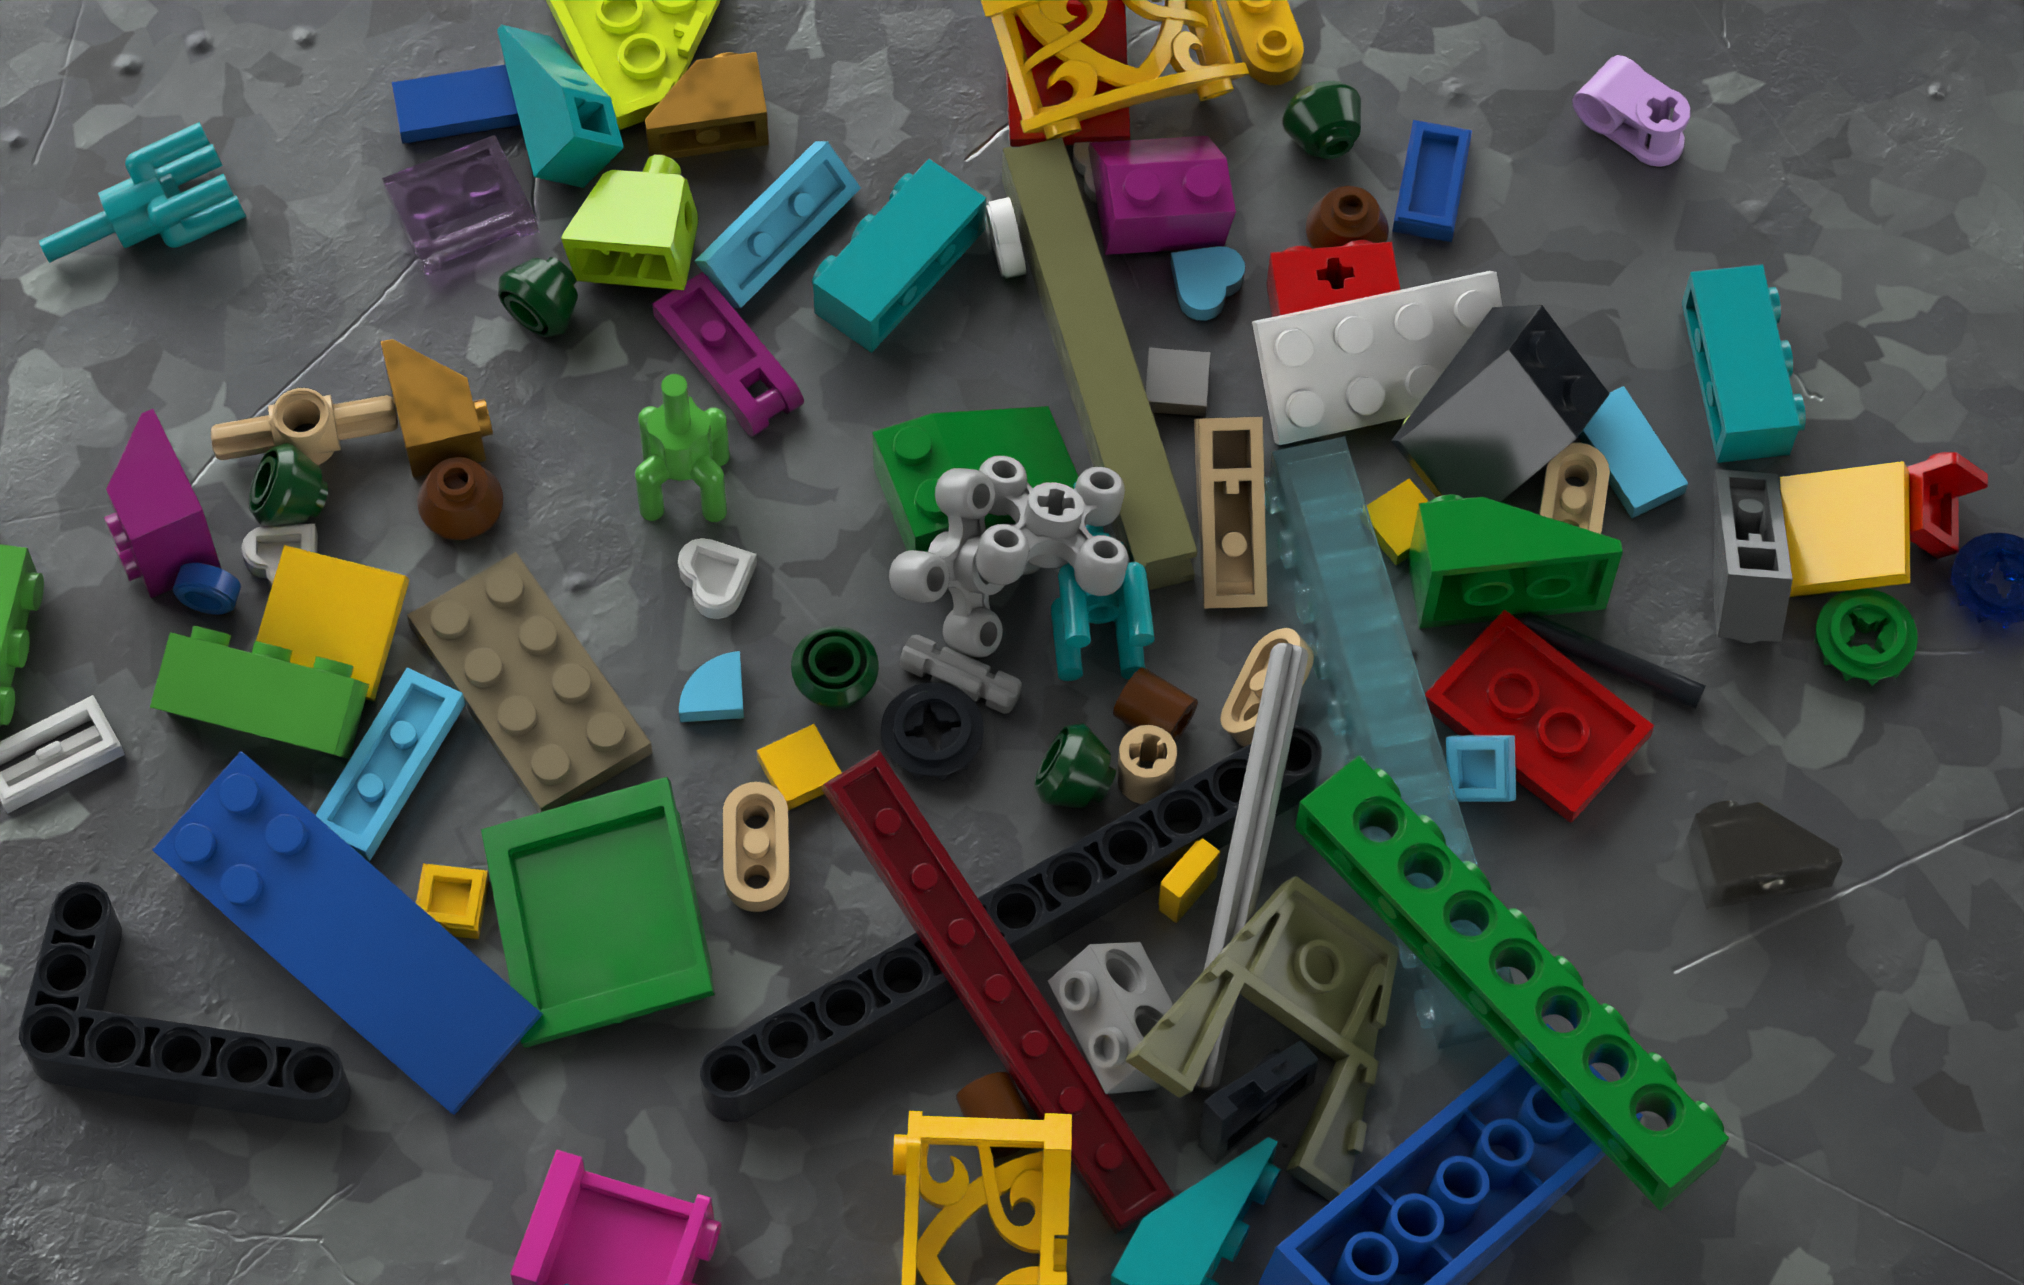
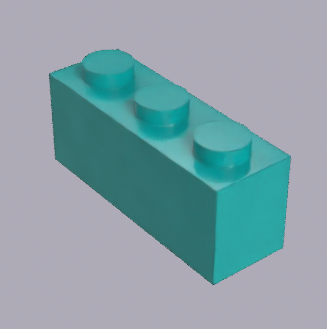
[812,159,986,353]
[1682,264,1806,463]

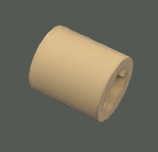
[1117,725,1177,804]

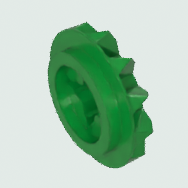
[1814,588,1918,686]

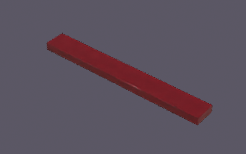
[822,750,1174,1234]

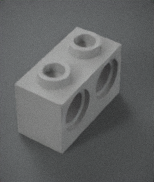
[1048,942,1173,1094]

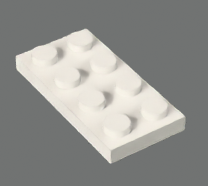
[1252,271,1503,445]

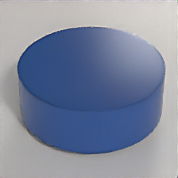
[173,563,241,615]

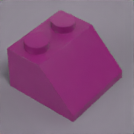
[1088,136,1236,255]
[104,409,221,598]

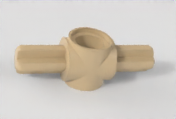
[211,388,398,465]

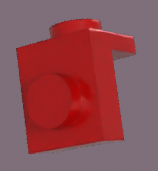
[1907,452,1988,559]

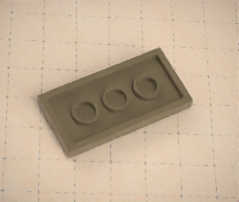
[407,552,652,813]

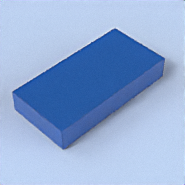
[392,64,521,144]
[1392,120,1472,242]

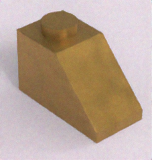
[645,52,769,159]
[381,339,493,477]

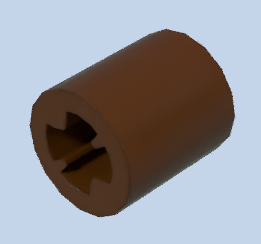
[1113,667,1198,743]
[956,1072,1031,1160]

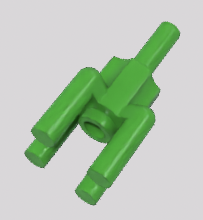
[635,374,730,522]

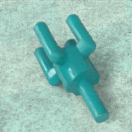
[39,122,247,263]
[1051,482,1155,681]

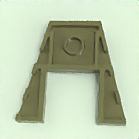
[1126,876,1399,1202]

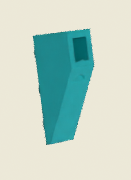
[497,25,624,188]
[1110,1137,1281,1285]

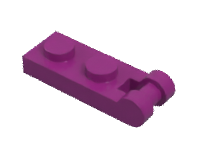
[652,272,804,437]

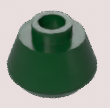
[1282,81,1361,159]
[498,257,578,337]
[249,443,328,527]
[791,626,879,710]
[1034,723,1116,808]

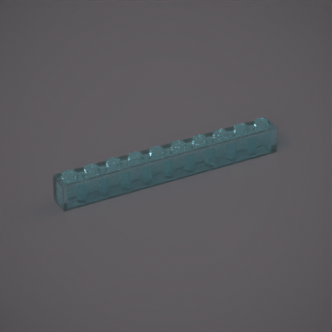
[1264,436,1514,1049]

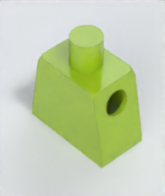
[561,155,698,290]

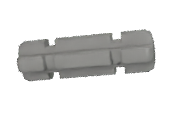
[900,635,1022,714]

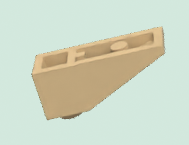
[1194,417,1268,609]

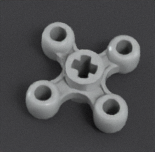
[975,456,1129,596]
[889,468,1041,657]

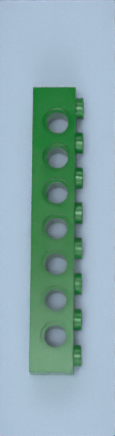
[1295,755,1729,1211]

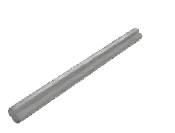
[1194,643,1308,1090]

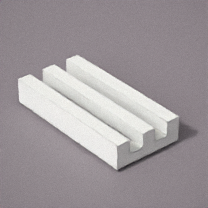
[0,695,125,814]

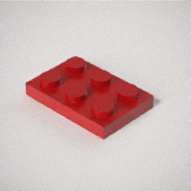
[1421,609,1655,823]

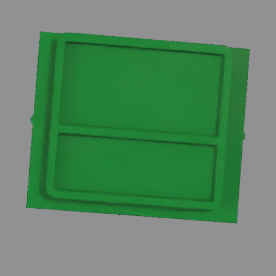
[481,777,715,1048]

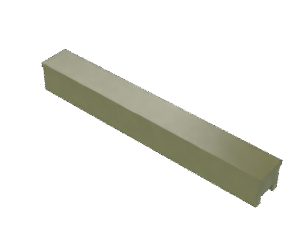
[1002,138,1197,590]

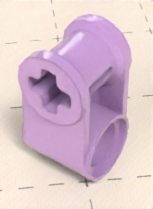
[1572,55,1690,167]

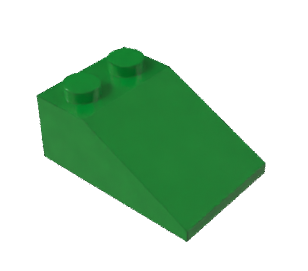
[872,406,1078,552]
[1407,494,1623,629]

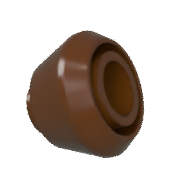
[1306,186,1389,249]
[417,457,503,540]

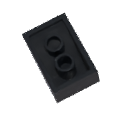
[1391,305,1610,502]

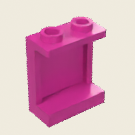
[510,1149,721,1285]

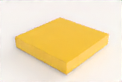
[1780,461,1910,597]
[256,545,410,701]

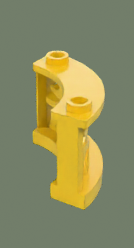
[981,0,1249,141]
[893,1111,1072,1285]

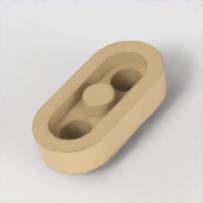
[1539,443,1610,534]
[1220,628,1314,747]
[723,782,790,912]

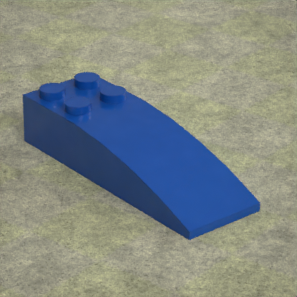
[152,751,543,1115]
[1258,1023,1643,1285]

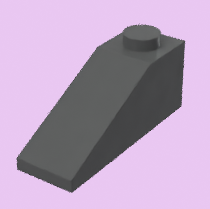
[1713,469,1793,643]

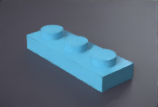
[695,141,861,308]
[316,668,466,862]

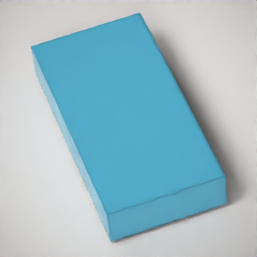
[1578,386,1688,518]

